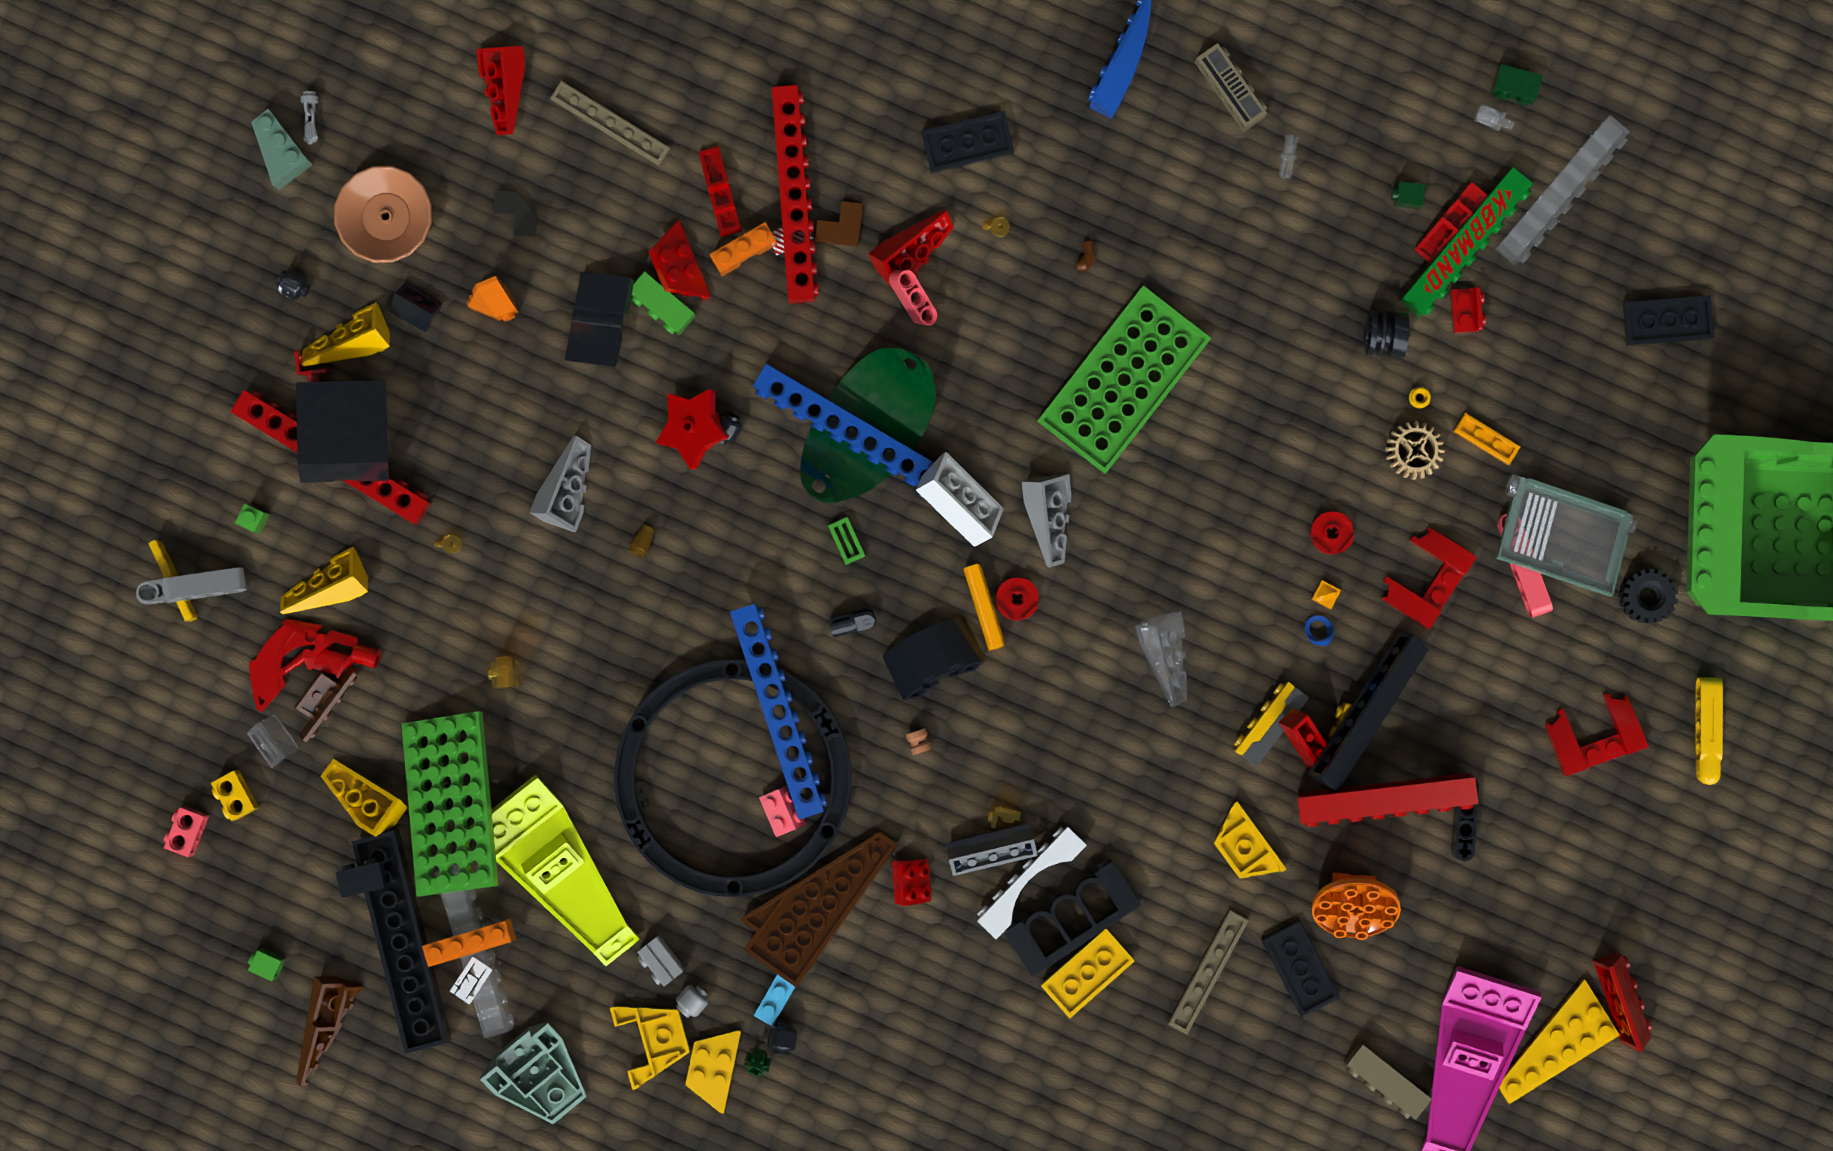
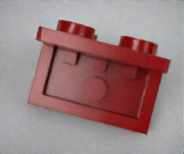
[892,859,931,906]

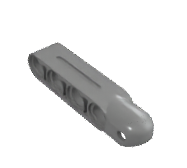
[136,568,247,605]

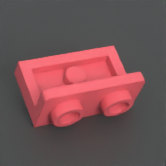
[759,785,806,837]

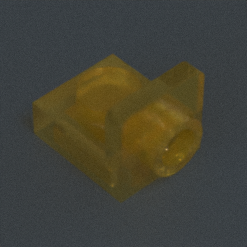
[987,805,1021,828]

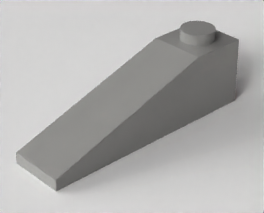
[1022,474,1072,567]

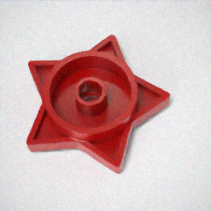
[656,389,729,470]

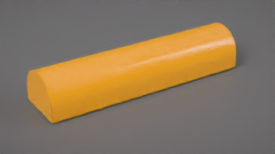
[963,564,1006,651]

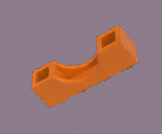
[422,918,516,967]

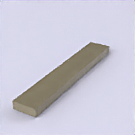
[550,80,671,167]
[1167,909,1249,1034]

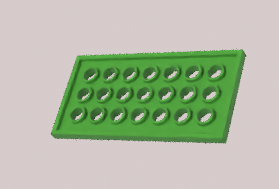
[1037,286,1211,474]
[402,711,498,896]

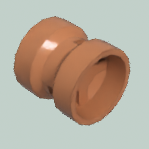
[906,728,933,756]

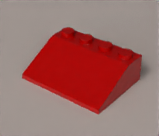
[1592,952,1652,1052]

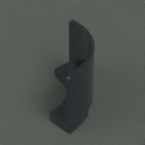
[883,617,986,700]

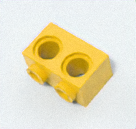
[211,770,260,821]

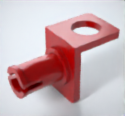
[294,349,330,382]

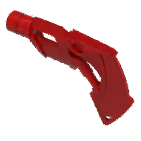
[249,619,381,712]

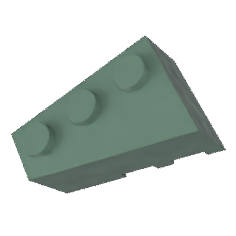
[251,109,313,190]

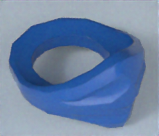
[1304,615,1334,646]

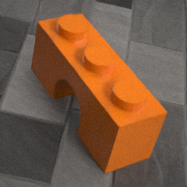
[709,222,778,277]

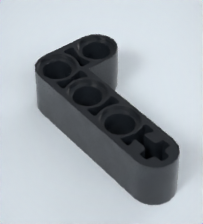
[1438,774,1479,862]

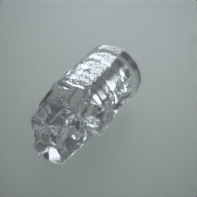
[1474,103,1515,131]

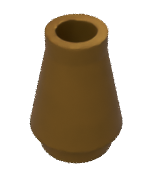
[628,525,655,558]

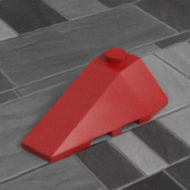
[476,46,525,135]
[868,209,954,292]

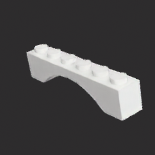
[977,826,1087,939]

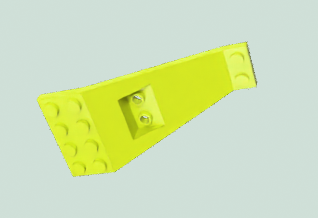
[469,775,640,966]

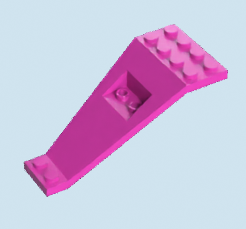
[1419,966,1541,1151]

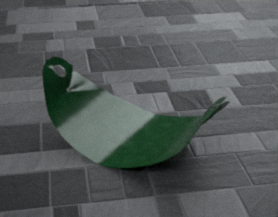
[800,348,936,503]

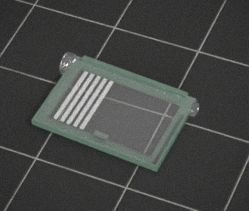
[1496,474,1637,597]

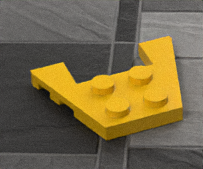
[610,1006,690,1090]

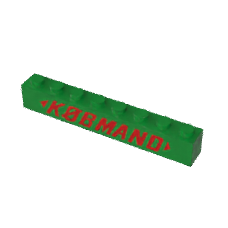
[1399,167,1533,318]

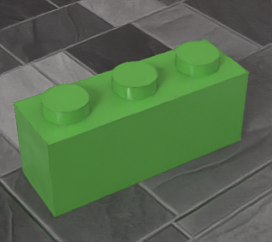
[631,272,696,335]

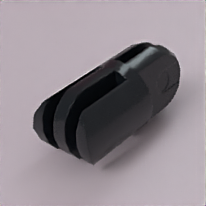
[829,608,876,637]

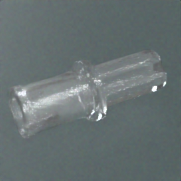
[1279,135,1299,179]

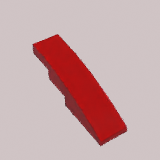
[698,146,742,237]
[1414,182,1488,264]

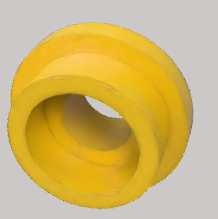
[1409,387,1431,408]

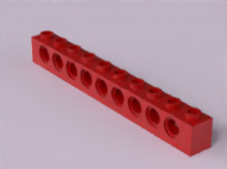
[772,85,819,304]
[230,390,431,525]

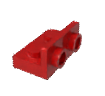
[1450,286,1486,333]

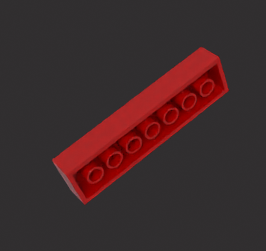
[1297,773,1478,827]

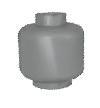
[676,985,708,1018]

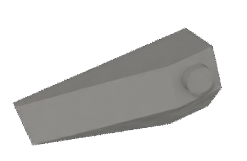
[529,436,591,532]

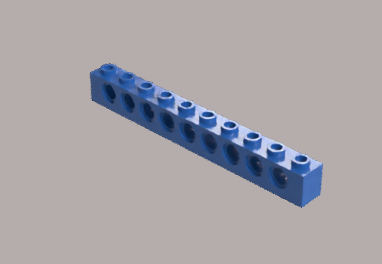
[753,364,934,487]
[730,603,827,820]

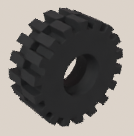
[1619,569,1678,623]

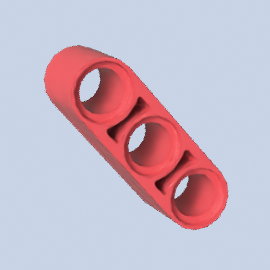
[889,270,937,325]

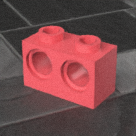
[164,806,210,857]

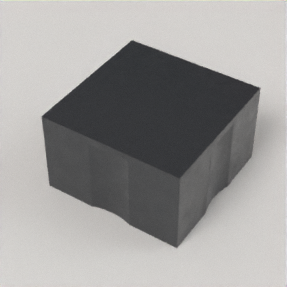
[296,381,389,483]

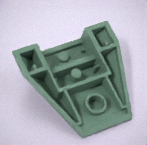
[480,1022,587,1124]

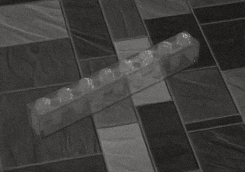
[1495,115,1630,266]
[434,864,514,1039]

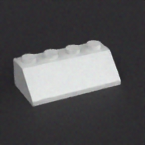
[916,452,1004,547]

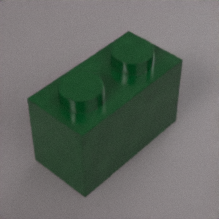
[1490,64,1543,106]

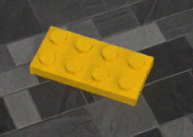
[1041,929,1134,1019]

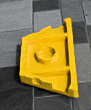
[1213,801,1286,878]
[685,1030,741,1114]

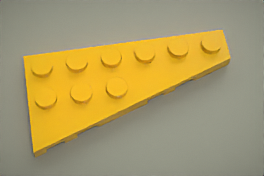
[1499,979,1620,1104]

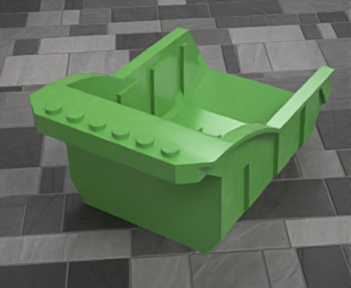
[1686,434,1833,621]

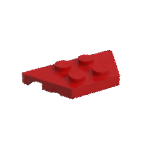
[648,221,711,300]

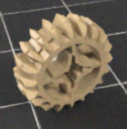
[1385,421,1445,480]

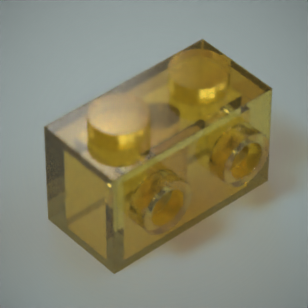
[487,656,521,689]

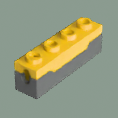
[1234,682,1309,767]

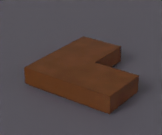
[815,201,863,247]

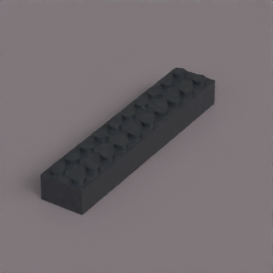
[351,829,452,1054]

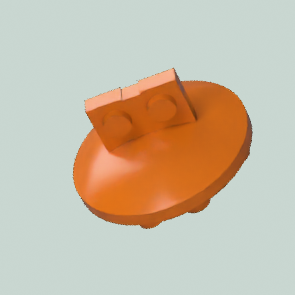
[1312,873,1401,940]

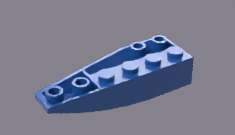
[1088,0,1152,119]

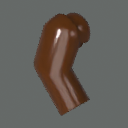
[1075,241,1096,272]

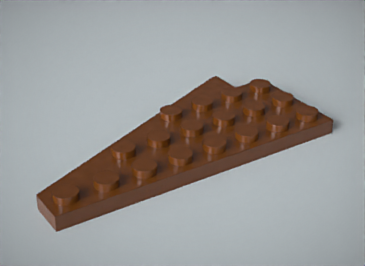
[741,832,898,988]

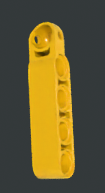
[1695,677,1723,785]

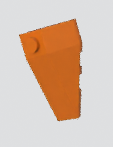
[466,276,519,322]

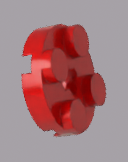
[1309,512,1354,555]
[996,578,1039,621]

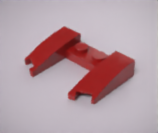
[1381,528,1477,629]
[1545,693,1649,776]

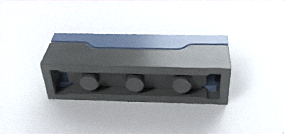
[946,823,1038,876]

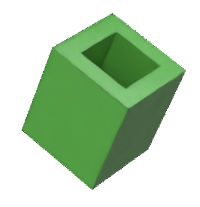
[235,504,270,534]
[248,948,286,981]

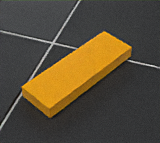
[1453,413,1521,465]

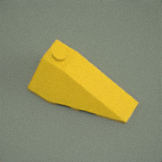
[321,759,408,837]

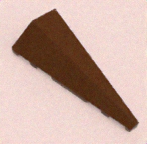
[296,976,363,1087]

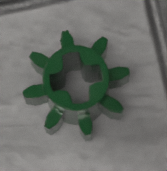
[743,1049,772,1076]

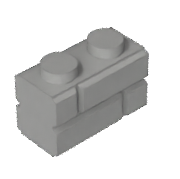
[637,934,686,986]

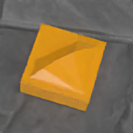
[1311,580,1341,609]

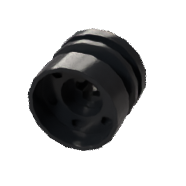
[1363,310,1409,358]

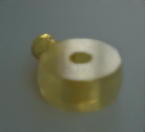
[983,217,1010,237]
[434,534,462,554]

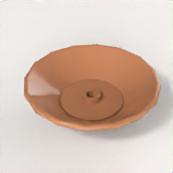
[334,166,432,263]

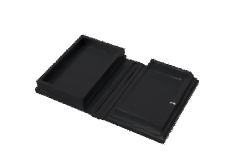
[565,272,634,367]

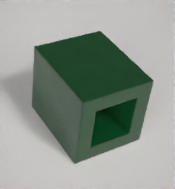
[1391,182,1425,209]

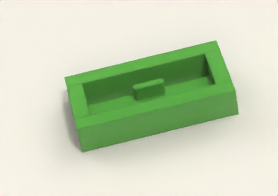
[828,517,865,565]

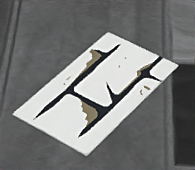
[450,957,492,1005]

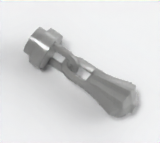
[301,91,318,145]

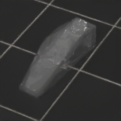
[1135,611,1187,707]

